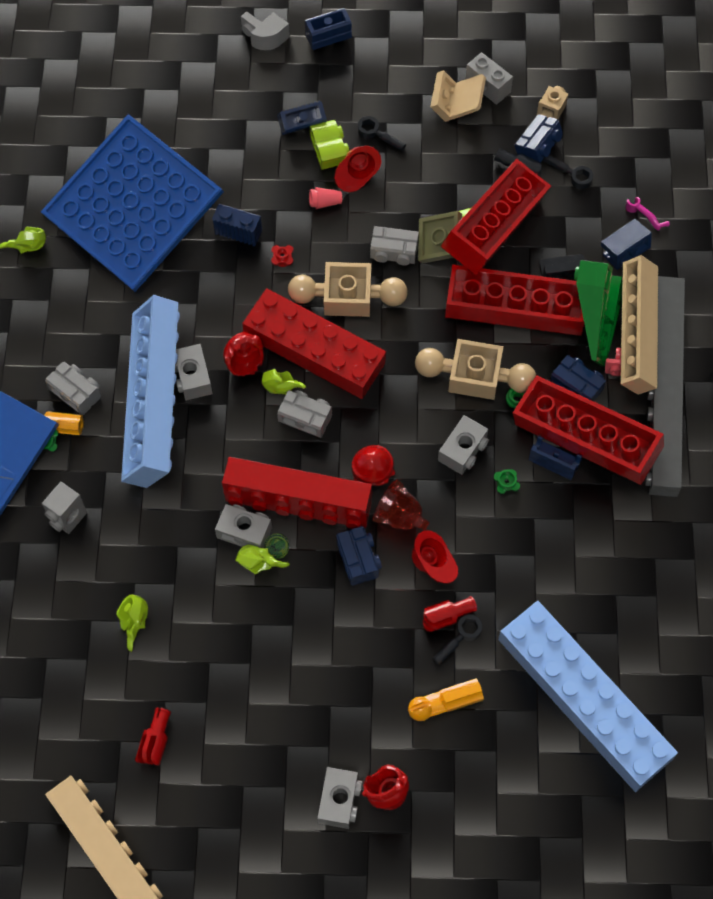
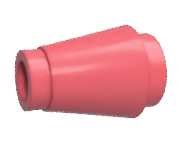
[309,187,342,209]

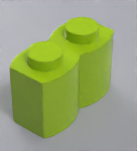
[310,120,349,170]

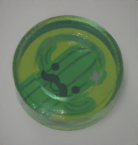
[265,533,289,559]

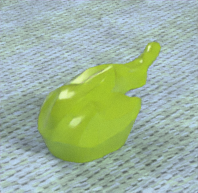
[0,226,46,254]
[262,369,306,395]
[235,545,290,575]
[116,594,148,652]

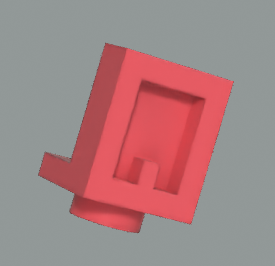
[605,348,621,376]

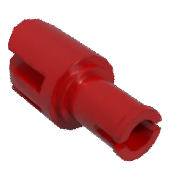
[423,596,477,632]
[135,707,171,766]

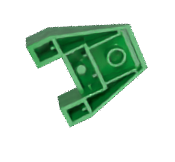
[574,260,623,367]

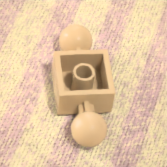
[288,262,408,317]
[415,339,536,400]

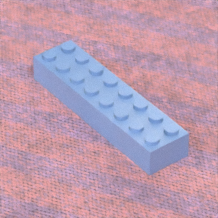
[121,295,180,488]
[498,601,678,793]

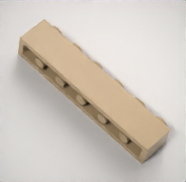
[621,255,658,395]
[45,776,163,899]

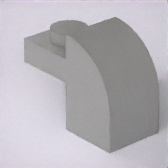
[241,11,290,50]

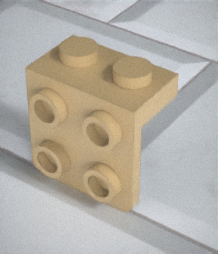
[430,70,486,122]

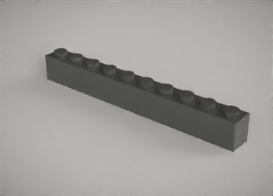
[645,276,685,497]

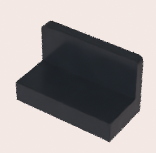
[539,254,589,281]

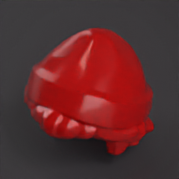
[223,332,264,376]
[351,445,395,486]
[362,764,409,810]

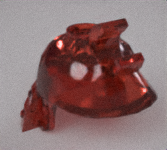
[373,479,430,530]

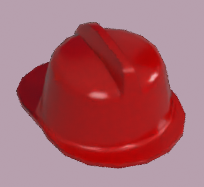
[335,146,382,192]
[412,530,458,584]

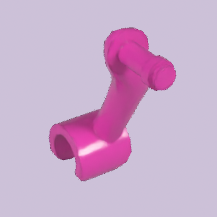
[625,197,670,231]

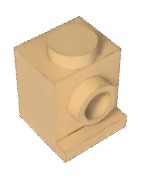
[537,86,568,119]

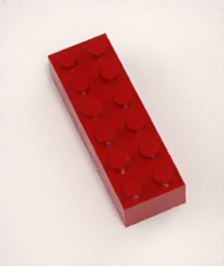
[441,159,551,275]
[445,264,584,336]
[242,288,386,399]
[513,375,664,485]
[222,457,372,529]

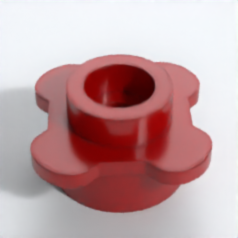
[271,245,294,267]

